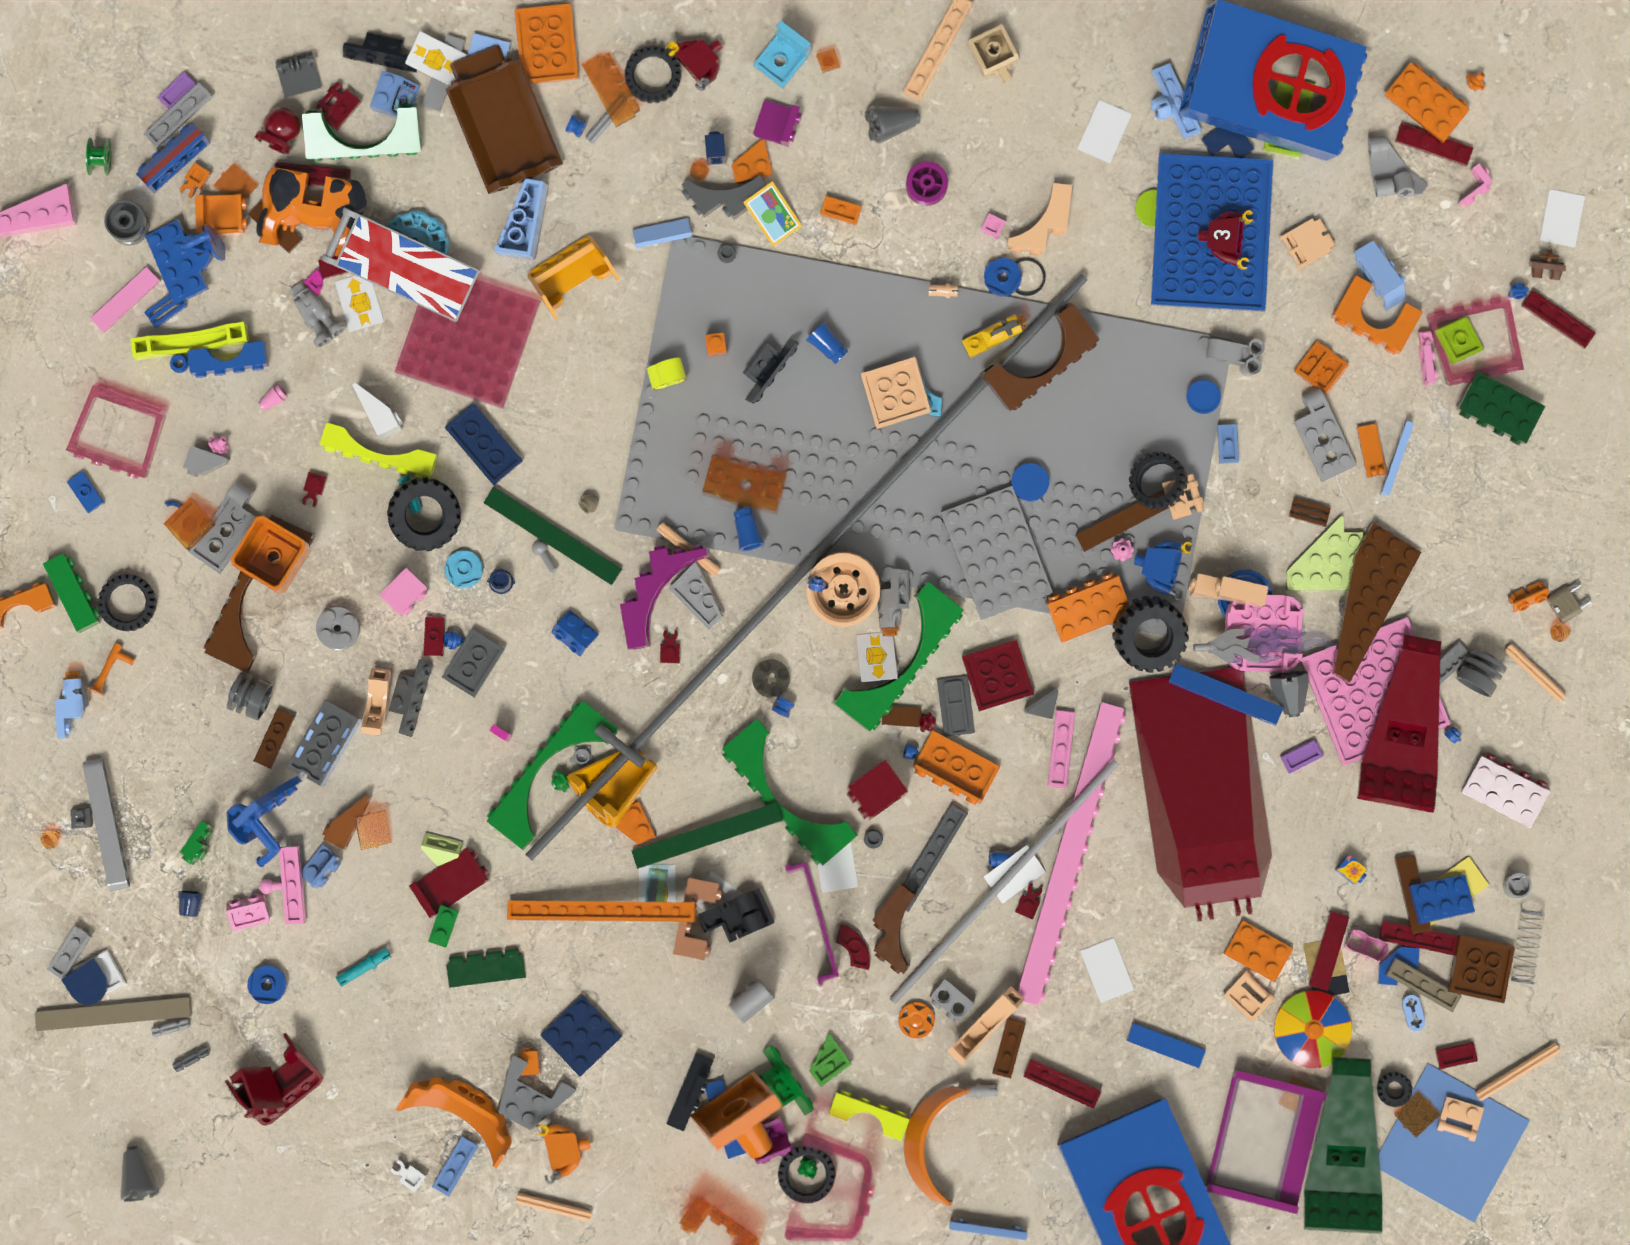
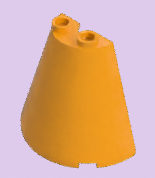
[567,750,658,828]

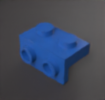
[552,610,599,656]

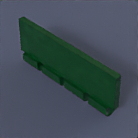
[446,948,526,988]

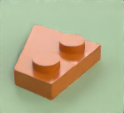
[731,139,773,184]
[616,802,656,845]

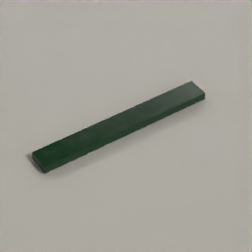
[483,487,622,586]
[632,802,783,869]

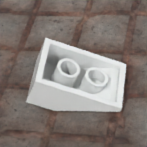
[352,383,403,440]

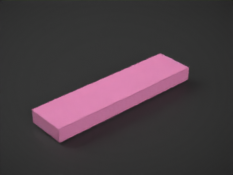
[90,267,160,333]
[1047,710,1075,788]

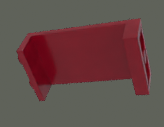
[409,848,490,918]

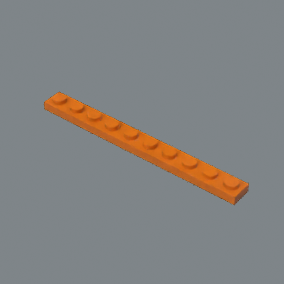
[507,900,696,922]

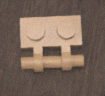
[1162,474,1204,520]

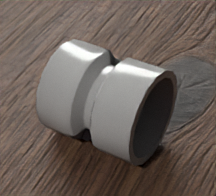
[1502,873,1532,898]

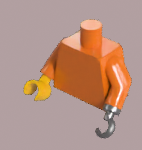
[535,1124,591,1184]

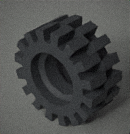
[1377,1072,1413,1107]

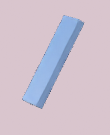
[1380,421,1414,497]

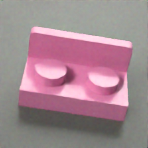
[226,894,270,931]

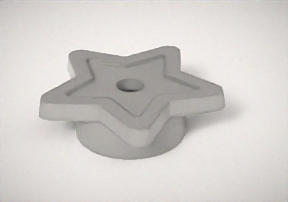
[570,746,595,769]

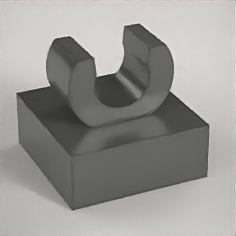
[70,808,92,829]

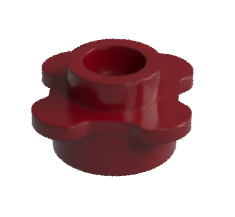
[919,712,936,732]

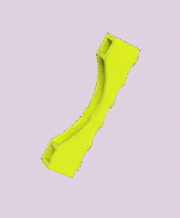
[130,322,250,361]
[320,422,438,478]

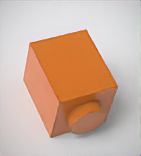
[705,332,727,357]
[518,1047,540,1076]

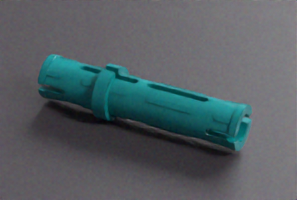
[336,947,391,987]

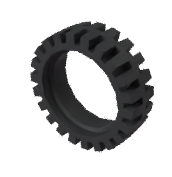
[625,45,681,104]
[1129,452,1188,510]
[97,574,156,632]
[778,1145,836,1204]

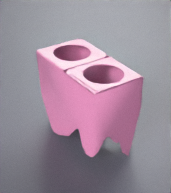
[1344,930,1389,962]

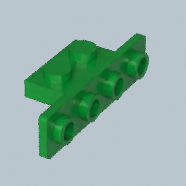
[759,1045,814,1116]

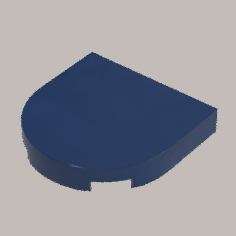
[61,958,108,1005]

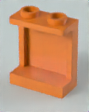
[195,194,248,234]

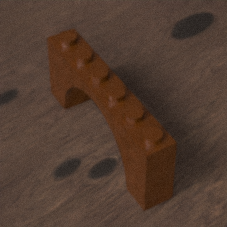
[979,302,1100,411]

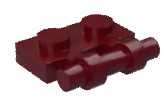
[314,82,361,131]

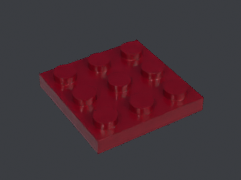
[962,639,1034,712]

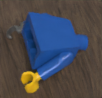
[1134,540,1192,601]

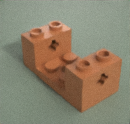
[673,878,723,960]

